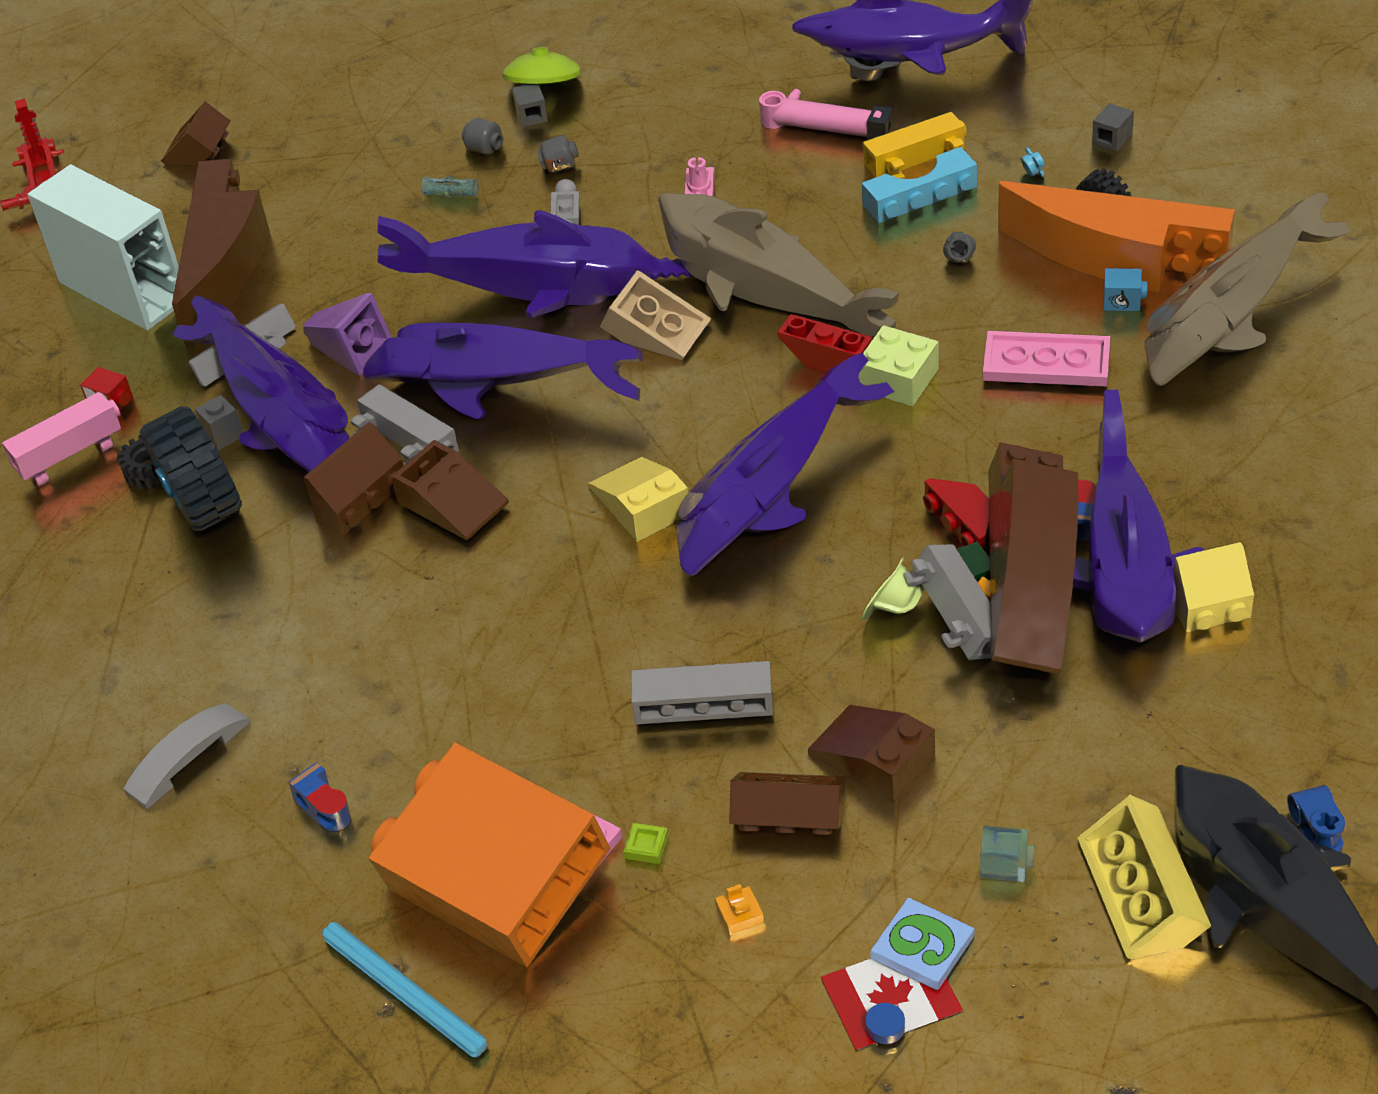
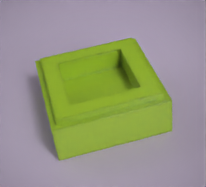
[623,823,669,864]

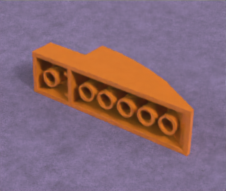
[998,180,1235,293]

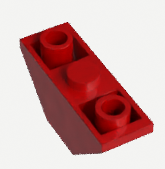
[777,314,873,373]
[923,478,990,552]

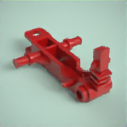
[0,98,64,212]

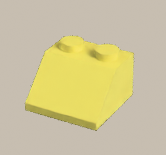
[1174,542,1254,633]

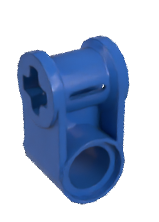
[1287,785,1345,852]

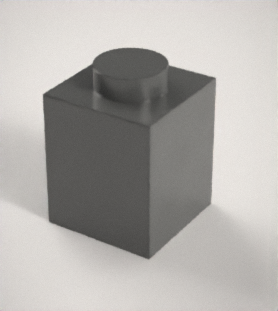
[512,84,548,127]
[1092,103,1134,151]
[195,395,243,450]

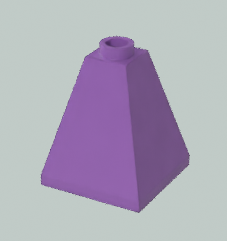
[303,293,392,376]

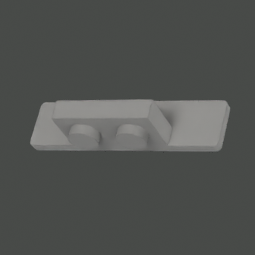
[189,303,296,386]

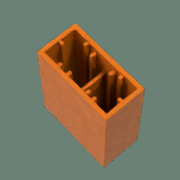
[368,742,611,968]

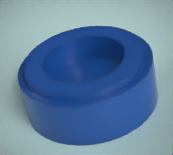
[866,1003,905,1044]

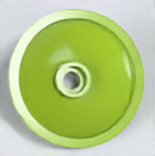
[503,47,581,84]

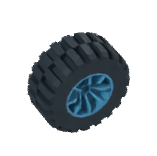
[139,406,242,531]

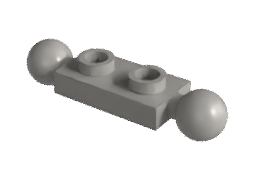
[551,179,579,225]

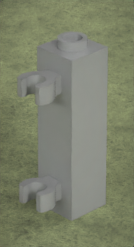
[351,384,459,466]
[903,544,992,660]

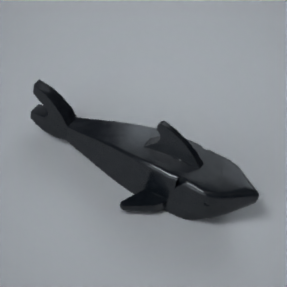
[1174,765,1378,1016]

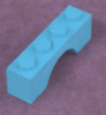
[862,147,977,223]

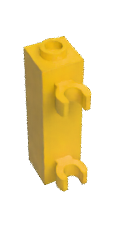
[863,112,967,179]

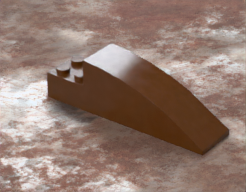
[172,159,270,348]
[988,442,1078,674]

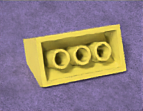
[1077,795,1211,960]

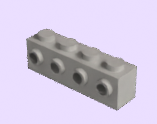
[632,661,773,724]

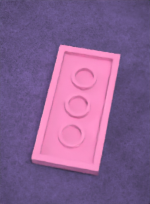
[983,331,1110,386]

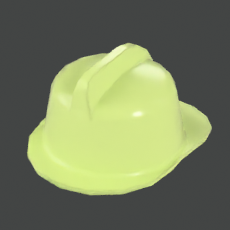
[861,557,924,622]

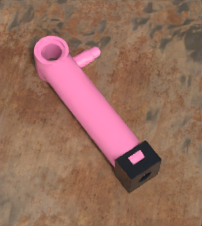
[759,89,894,140]

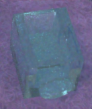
[980,826,1035,882]

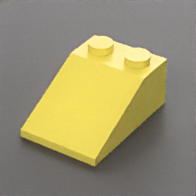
[588,457,688,542]

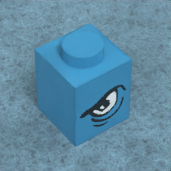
[1104,268,1147,311]

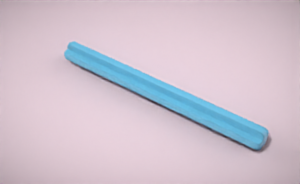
[322,922,488,1058]

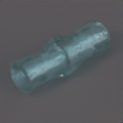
[421,176,479,198]

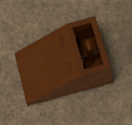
[391,440,509,540]

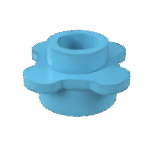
[1020,147,1045,178]

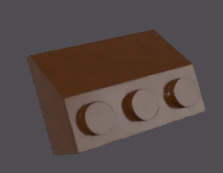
[304,422,403,536]
[729,772,846,835]

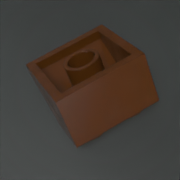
[161,101,231,166]

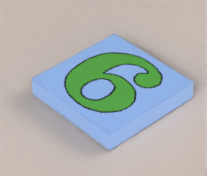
[871,897,975,990]

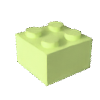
[858,325,939,406]

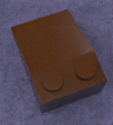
[808,705,935,802]

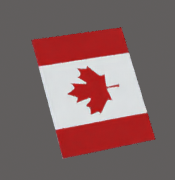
[821,959,963,1050]

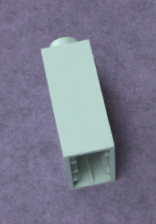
[27,164,179,331]

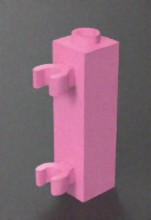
[2,392,121,487]

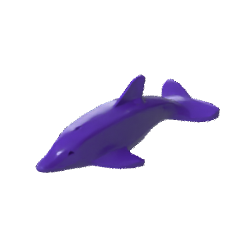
[792,0,1033,75]

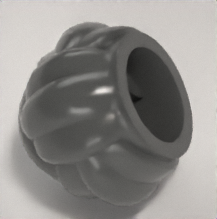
[943,232,976,263]

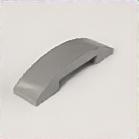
[123,703,250,809]

